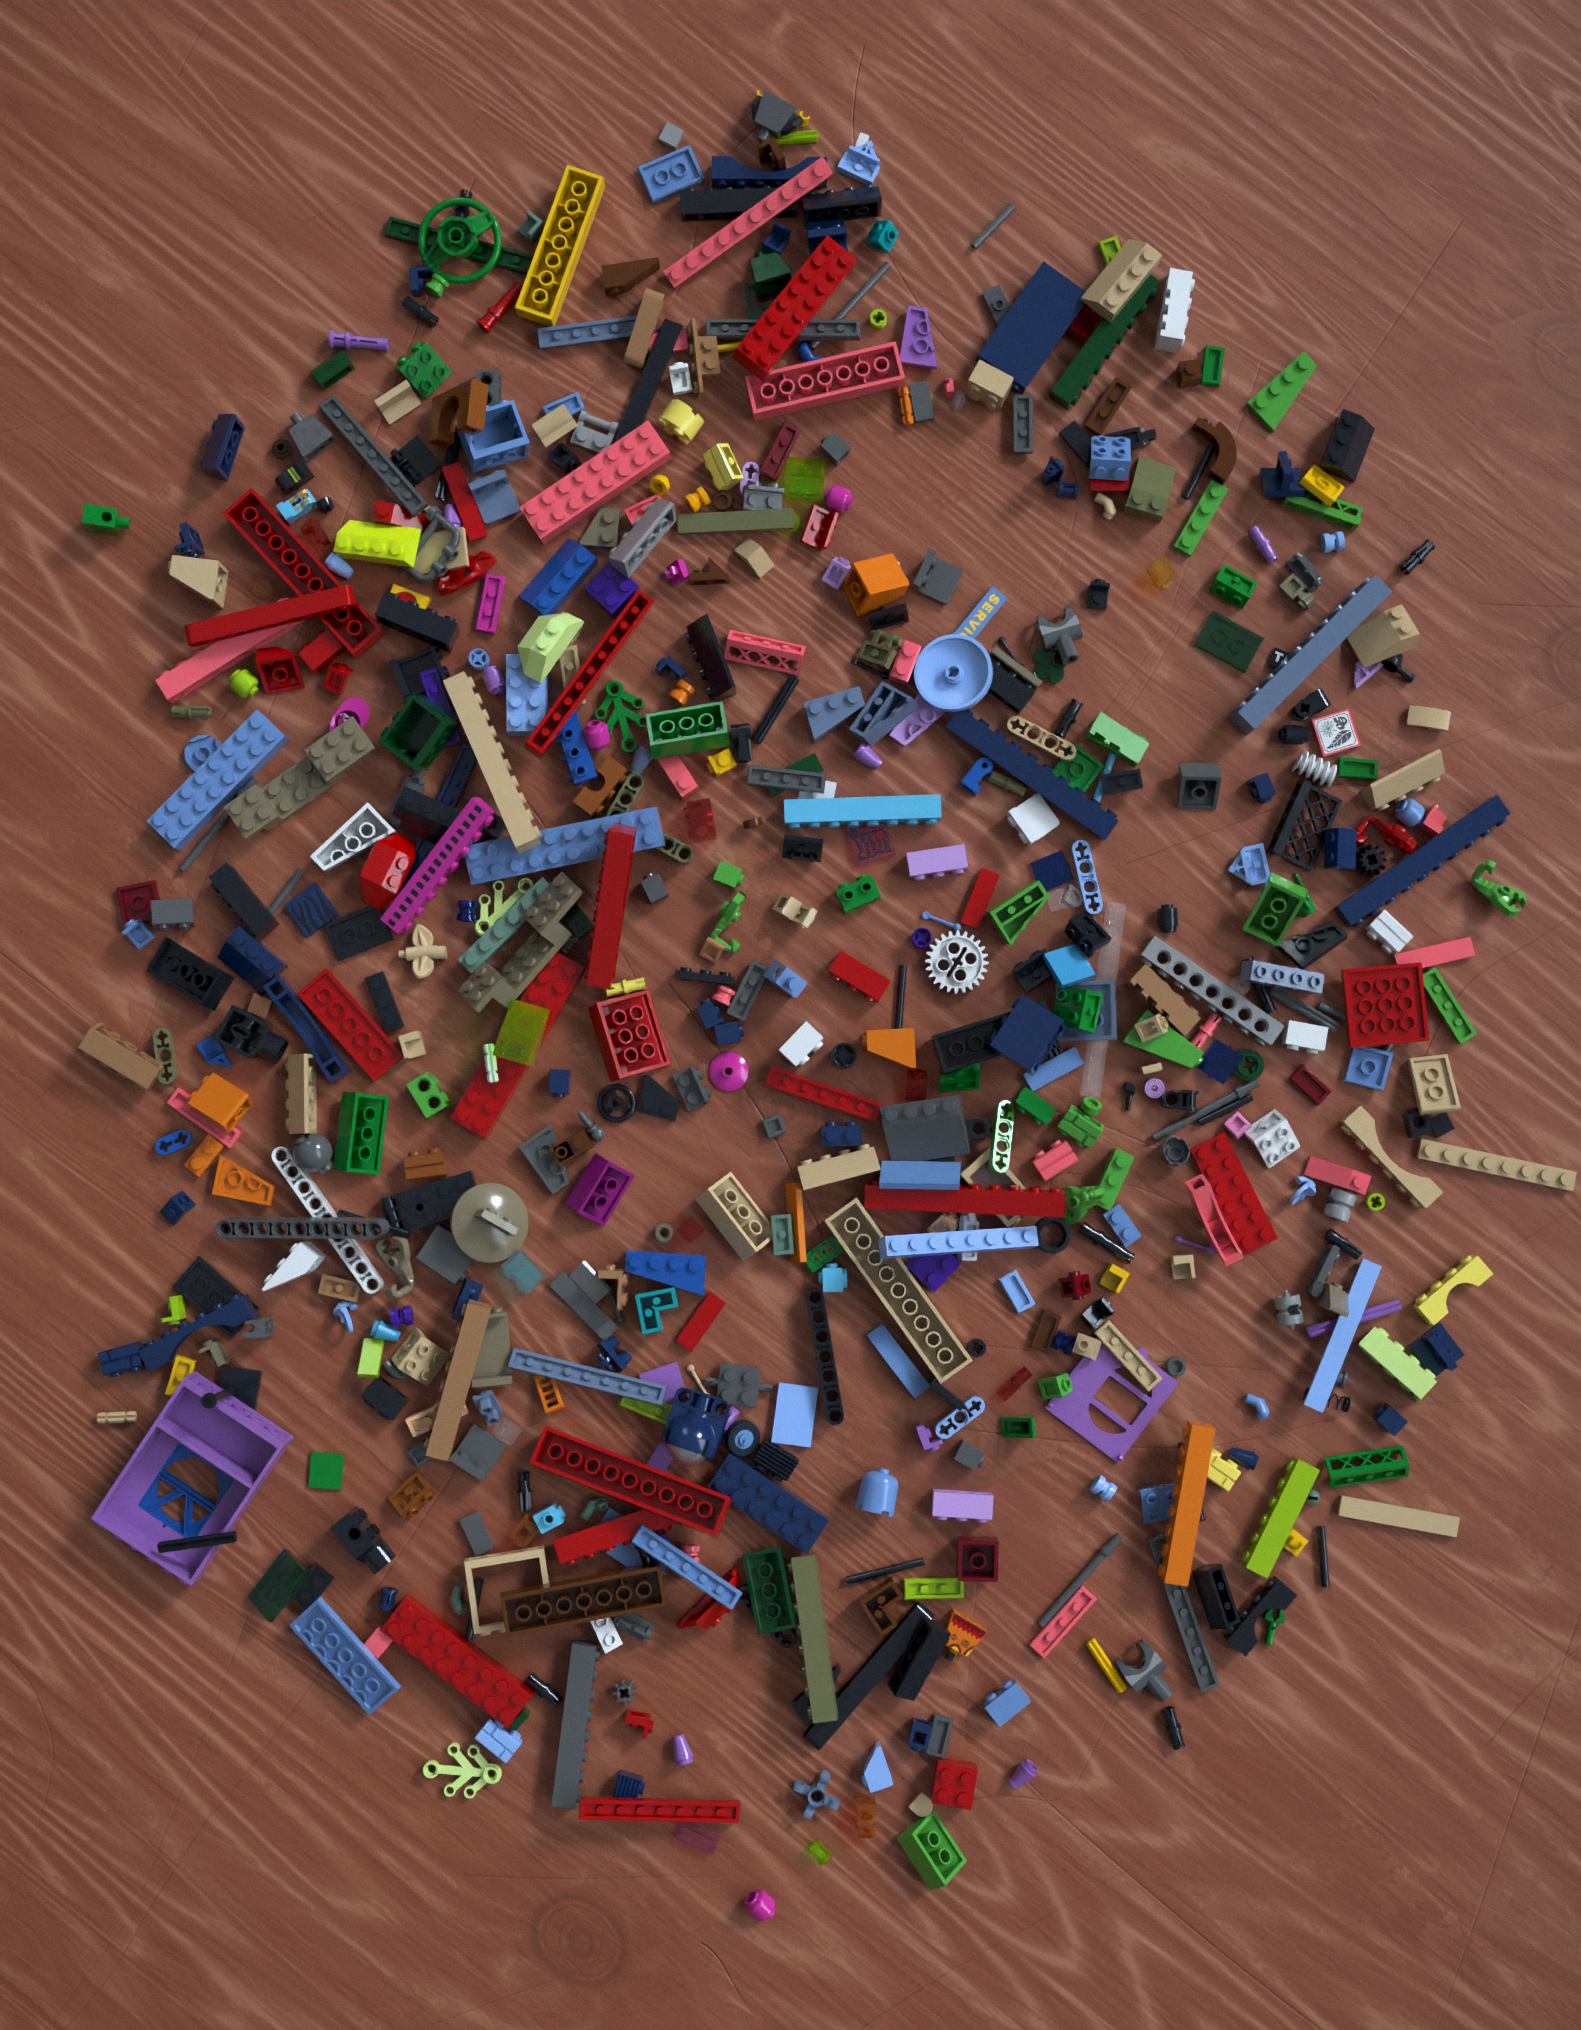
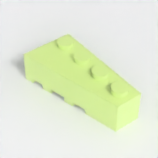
[1357,1327,1437,1402]

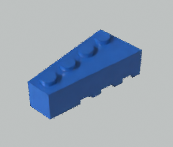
[625,1250,707,1295]

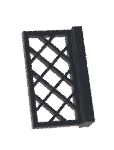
[1266,780,1343,871]

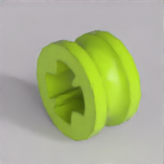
[870,309,887,329]
[1365,1193,1385,1211]

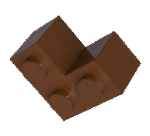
[858,1576,903,1636]

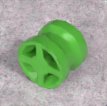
[425,273,449,298]

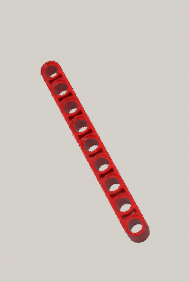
[184,585,356,647]

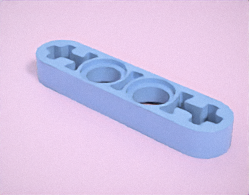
[1071,840,1103,915]

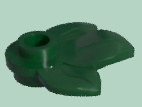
[1032,648,1066,685]

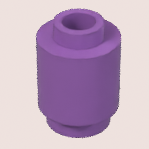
[482,665,506,696]

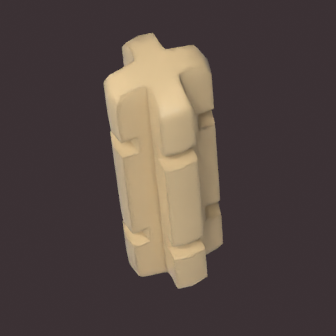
[97,1411,137,1424]

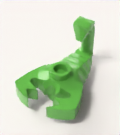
[1471,859,1527,917]
[710,891,747,952]
[1060,1186,1105,1225]

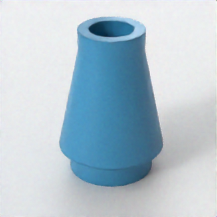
[370,1320,401,1343]

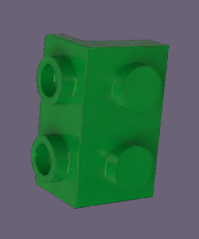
[1013,1087,1056,1126]

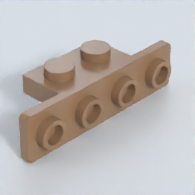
[686,318,721,399]

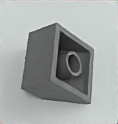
[1177,763,1222,809]

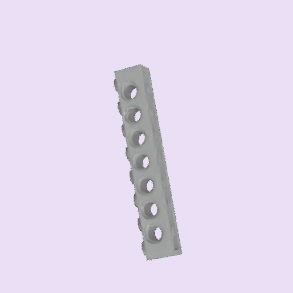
[1139,936,1285,1047]

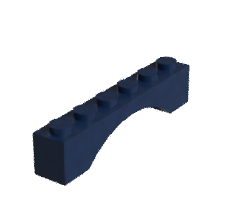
[711,156,827,190]
[263,975,351,1083]
[138,1294,258,1372]

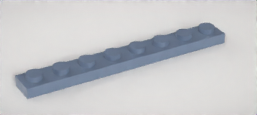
[508,1348,667,1407]

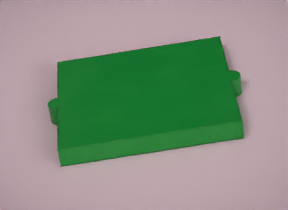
[308,1451,345,1490]

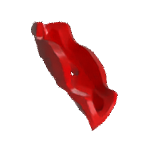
[438,551,497,596]

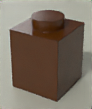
[1176,359,1202,389]

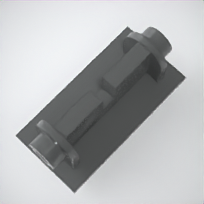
[1286,551,1325,593]
[613,1613,656,1643]

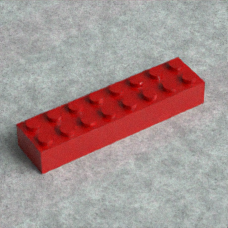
[732,235,858,382]
[584,823,637,989]
[380,1593,535,1729]

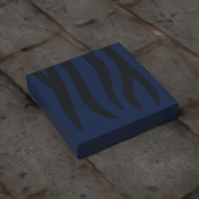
[284,883,340,937]

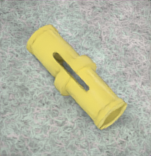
[606,977,646,997]

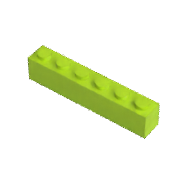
[1242,1457,1320,1579]

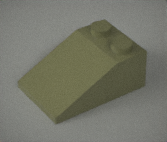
[1123,457,1176,523]

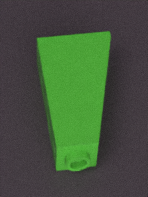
[1121,1010,1204,1069]

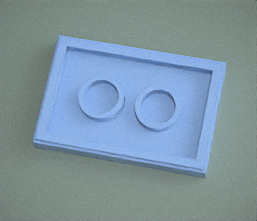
[771,1382,818,1447]

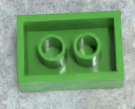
[1242,872,1307,947]

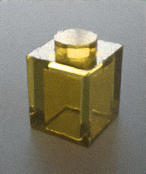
[1146,555,1177,589]

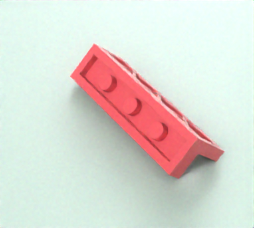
[724,630,806,676]

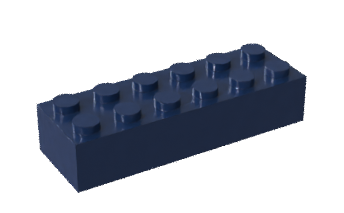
[707,1451,829,1554]

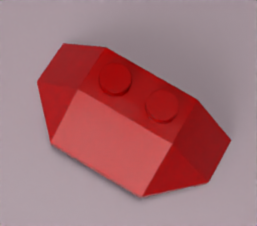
[358,832,416,911]
[676,1566,737,1629]

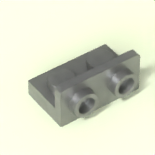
[742,481,785,510]

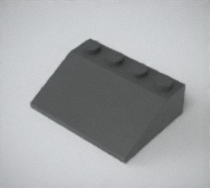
[880,1095,970,1161]

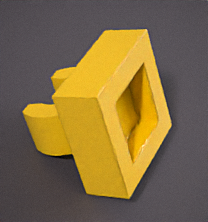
[1283,1528,1308,1557]

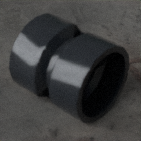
[831,1043,857,1069]

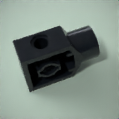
[213,1005,289,1064]
[330,1506,397,1575]

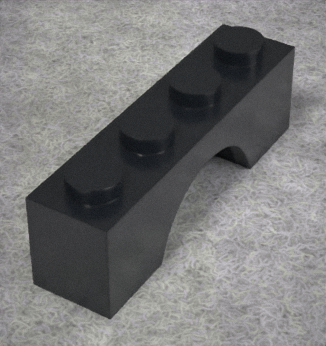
[1223,1576,1297,1657]

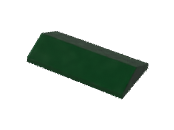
[742,1546,797,1635]

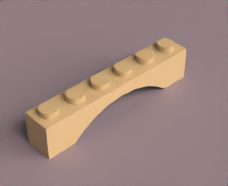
[1339,1105,1443,1209]

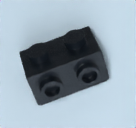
[1012,949,1053,994]

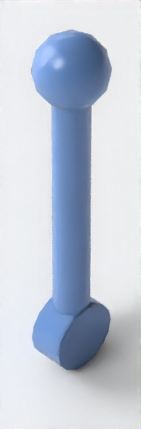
[922,911,961,931]

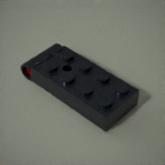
[379,1170,477,1237]

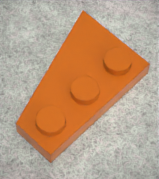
[212,1155,275,1206]

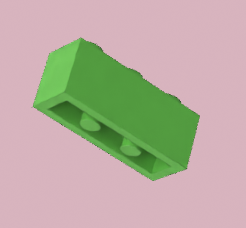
[1096,1149,1134,1211]

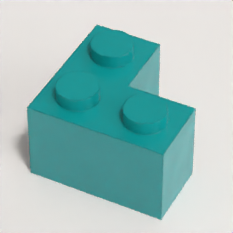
[635,1286,679,1334]

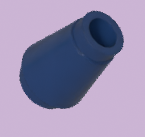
[1228,1447,1259,1471]

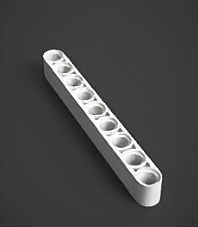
[271,1147,384,1294]

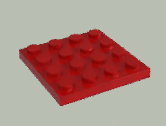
[1341,962,1430,1048]

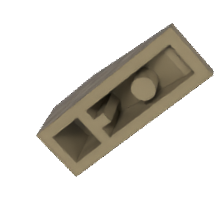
[1315,1282,1349,1317]

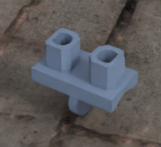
[472,1390,503,1426]

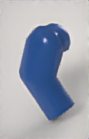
[798,342,822,363]

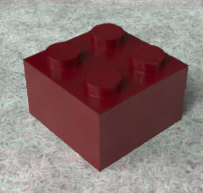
[956,1536,999,1582]

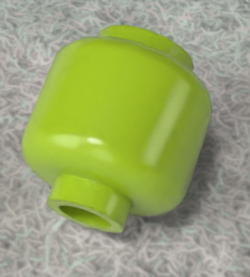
[229,669,259,698]

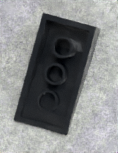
[146,937,235,1011]

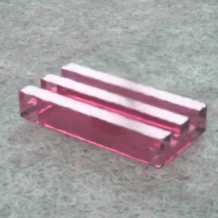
[676,1822,720,1855]

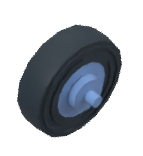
[725,1419,761,1456]

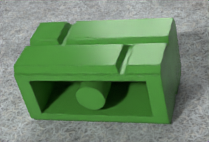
[1057,1104,1104,1148]

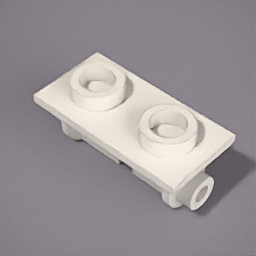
[590,1617,623,1654]

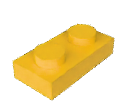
[165,1355,197,1396]

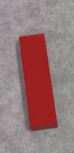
[441,462,488,543]

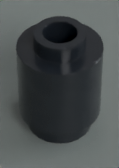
[1278,725,1309,745]
[1157,904,1179,933]

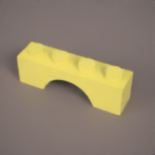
[1413,1255,1493,1326]

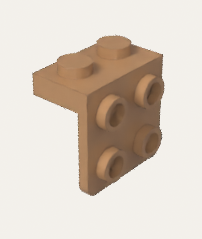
[598,1264,629,1311]

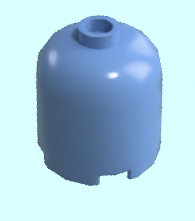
[854,1467,899,1517]

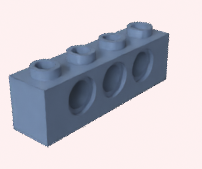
[1240,960,1325,994]

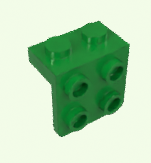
[394,341,451,397]

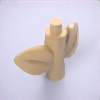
[399,924,447,979]

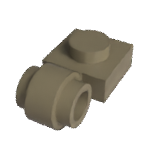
[1278,573,1315,611]

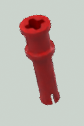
[476,281,523,334]

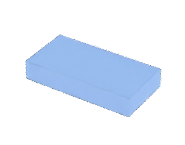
[998,1269,1035,1314]

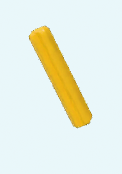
[1086,1638,1127,1693]

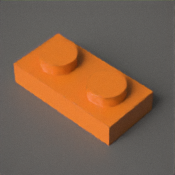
[184,1134,225,1177]

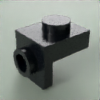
[1079,1297,1115,1331]

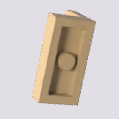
[374,380,422,425]
[532,404,578,447]

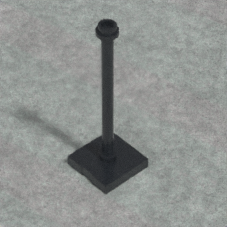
[201,1365,263,1410]

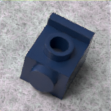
[1246,772,1276,805]
[697,998,725,1030]
[907,1717,933,1752]

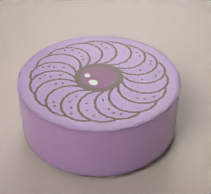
[1144,1079,1165,1098]

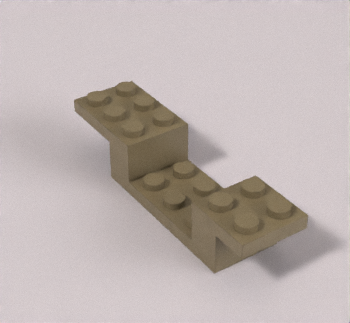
[224,716,376,840]
[458,871,584,1012]

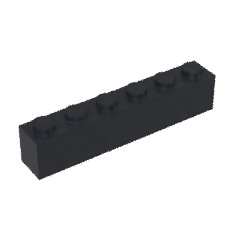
[680,186,796,222]

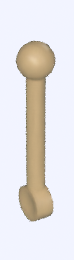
[687,1364,711,1395]

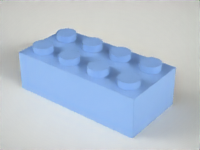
[506,654,548,736]

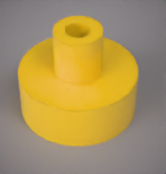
[649,475,670,496]

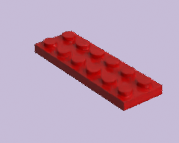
[297,968,404,1082]
[1190,1132,1278,1255]

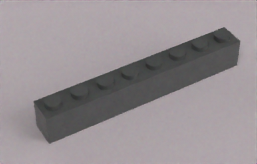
[551,1640,600,1809]

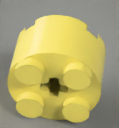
[658,399,704,445]

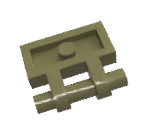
[857,629,903,669]

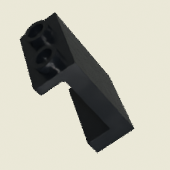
[389,644,450,699]

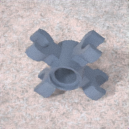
[793,1769,840,1820]

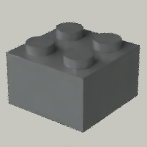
[151,898,195,932]

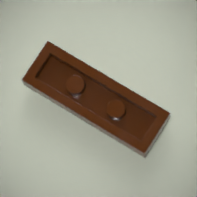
[1084,377,1132,436]

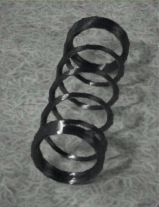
[1303,1387,1351,1413]

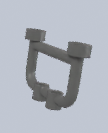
[392,505,461,583]

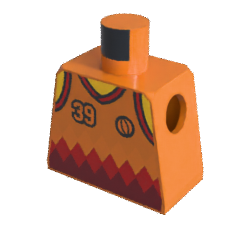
[943,1609,987,1662]

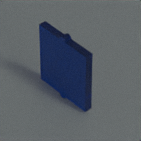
[1030,850,1074,891]
[1197,1039,1243,1085]

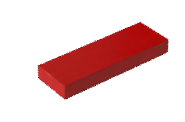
[960,868,1000,930]
[676,1292,726,1352]

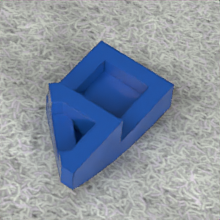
[196,1034,233,1068]

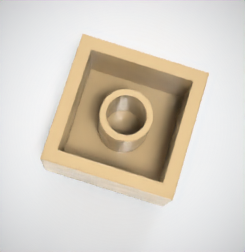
[966,360,1014,411]

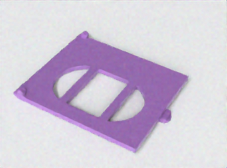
[1045,1337,1179,1463]

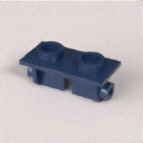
[1041,456,1065,485]

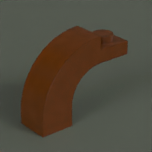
[1191,417,1237,485]

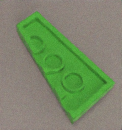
[1246,352,1317,433]

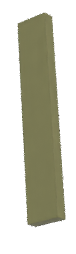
[678,508,794,535]

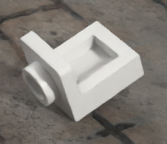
[669,362,693,395]

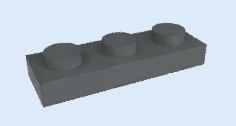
[1013,395,1033,454]
[726,960,768,1021]

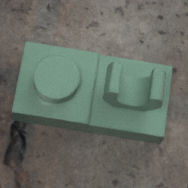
[771,1214,795,1255]

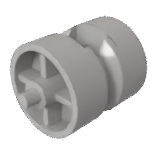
[1274,1290,1304,1330]

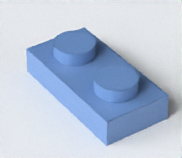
[1102,1204,1142,1247]

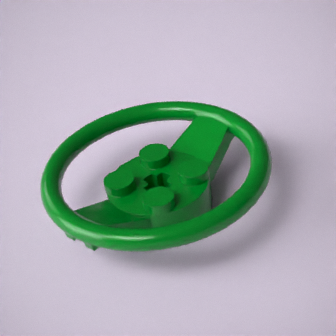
[418,197,502,284]

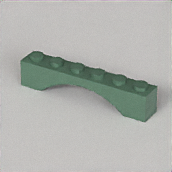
[458,877,550,974]

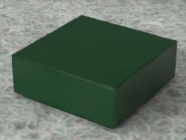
[510,1706,530,1731]

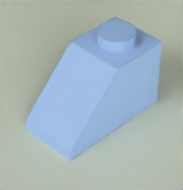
[861,1741,893,1793]

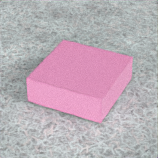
[1223,1111,1252,1140]

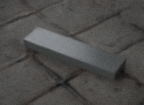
[746,765,826,794]
[549,1271,619,1340]

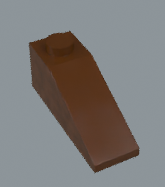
[601,257,660,297]

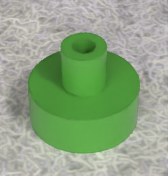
[1081,1097,1102,1117]

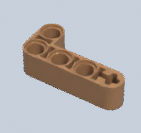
[623,288,665,369]

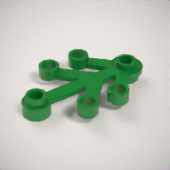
[595,680,647,754]

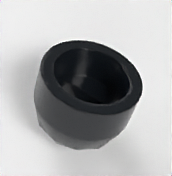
[316,497,334,514]

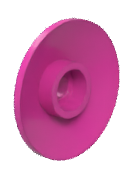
[709,1052,748,1091]

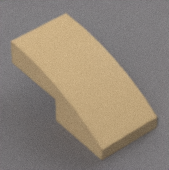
[1407,705,1451,731]

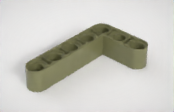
[607,773,694,865]

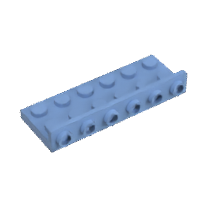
[289,1596,401,1715]

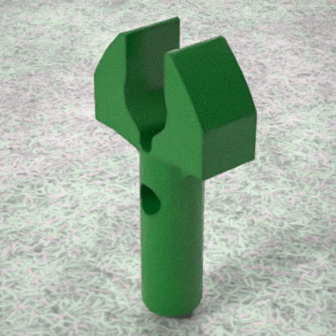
[1263,1609,1285,1645]

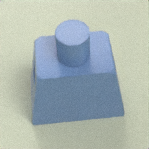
[763,960,807,999]

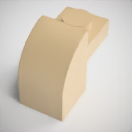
[772,893,818,928]

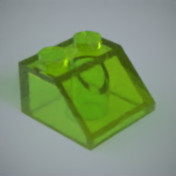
[784,457,826,500]

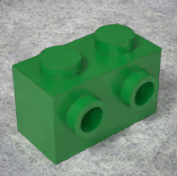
[835,874,881,914]

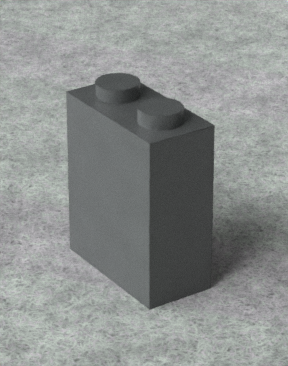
[416,1224,477,1284]

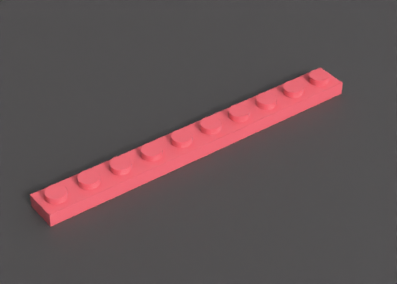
[663,156,833,288]

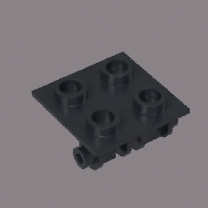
[389,436,442,487]

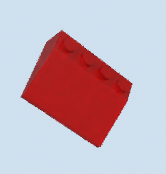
[588,990,671,1083]

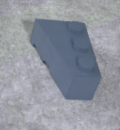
[849,681,919,746]
[803,686,865,744]

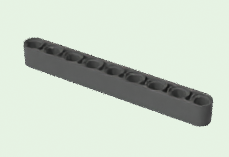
[215,1217,390,1239]

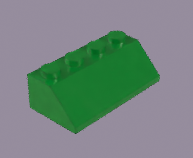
[333,1091,389,1175]

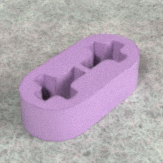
[740,462,760,498]

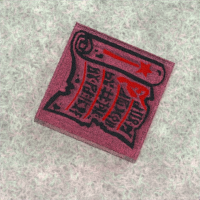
[846,822,896,867]

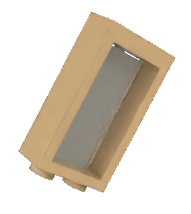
[960,1148,1026,1228]

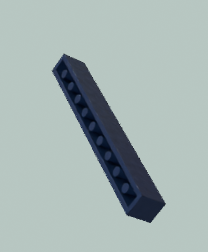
[945,709,1119,840]
[1333,795,1511,927]

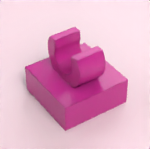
[663,559,690,585]

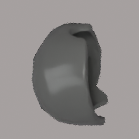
[1160,1135,1190,1167]

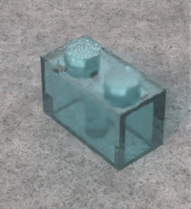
[501,1249,547,1295]

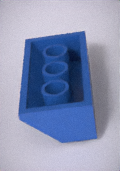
[518,538,598,616]

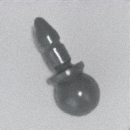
[578,1111,605,1142]

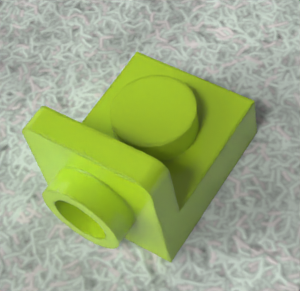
[161,1295,186,1325]

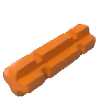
[898,387,914,426]

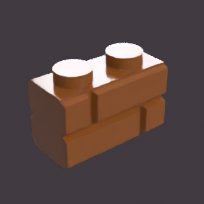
[403,1148,448,1181]

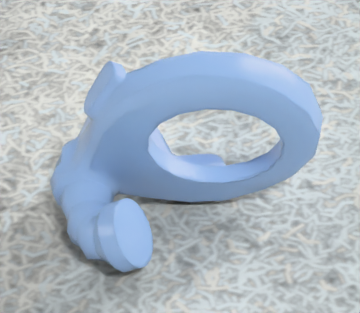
[1289,1176,1316,1204]
[333,1300,358,1333]

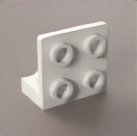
[1244,1109,1300,1168]

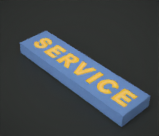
[953,586,1008,639]

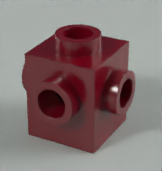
[1058,1271,1091,1300]

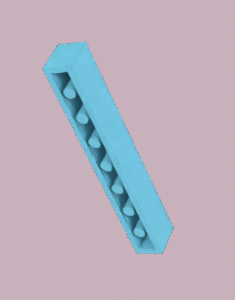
[784,794,942,829]

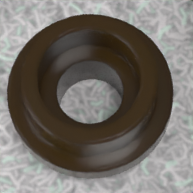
[272,439,292,459]

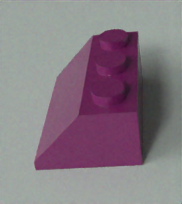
[565,1153,634,1226]

